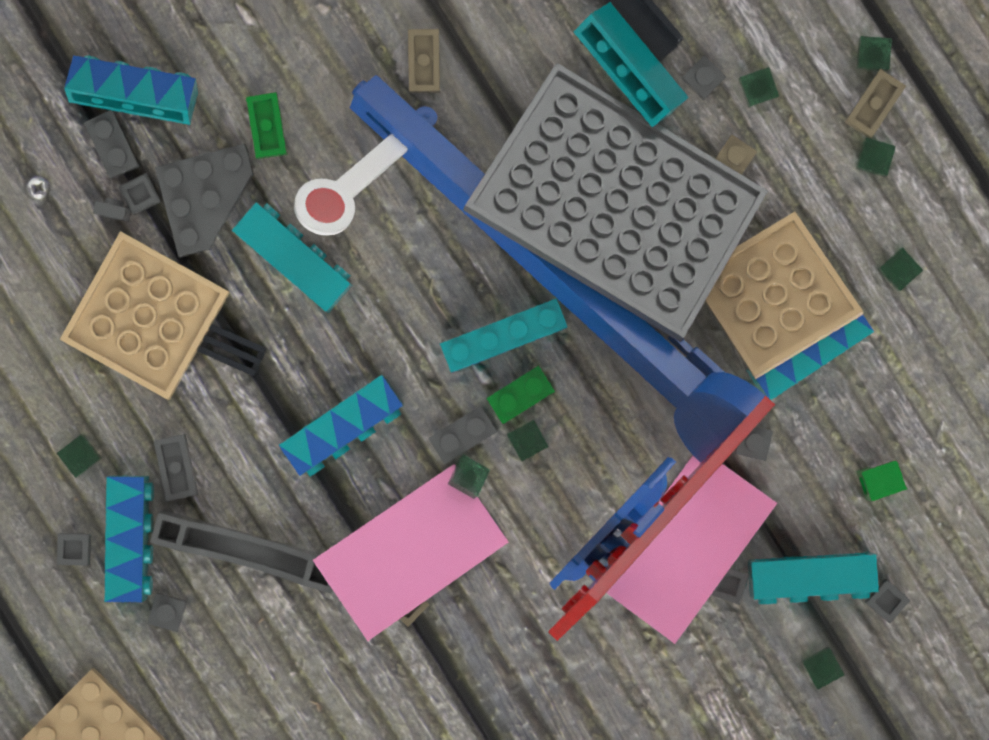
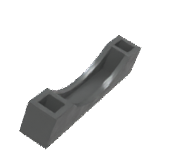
[150,510,333,594]

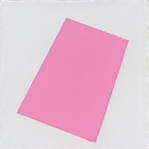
[607,456,777,644]
[312,463,509,641]

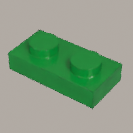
[246,92,288,160]
[486,365,555,424]

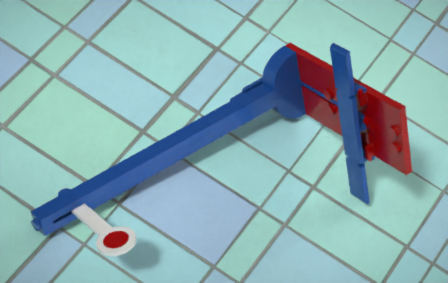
[294,75,776,641]

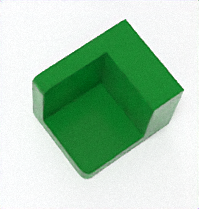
[856,461,907,502]

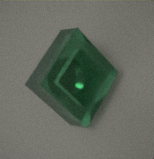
[856,36,892,71]
[738,67,779,108]
[856,137,896,177]
[878,247,923,292]
[507,420,549,462]
[56,434,102,478]
[448,455,490,499]
[801,647,845,690]

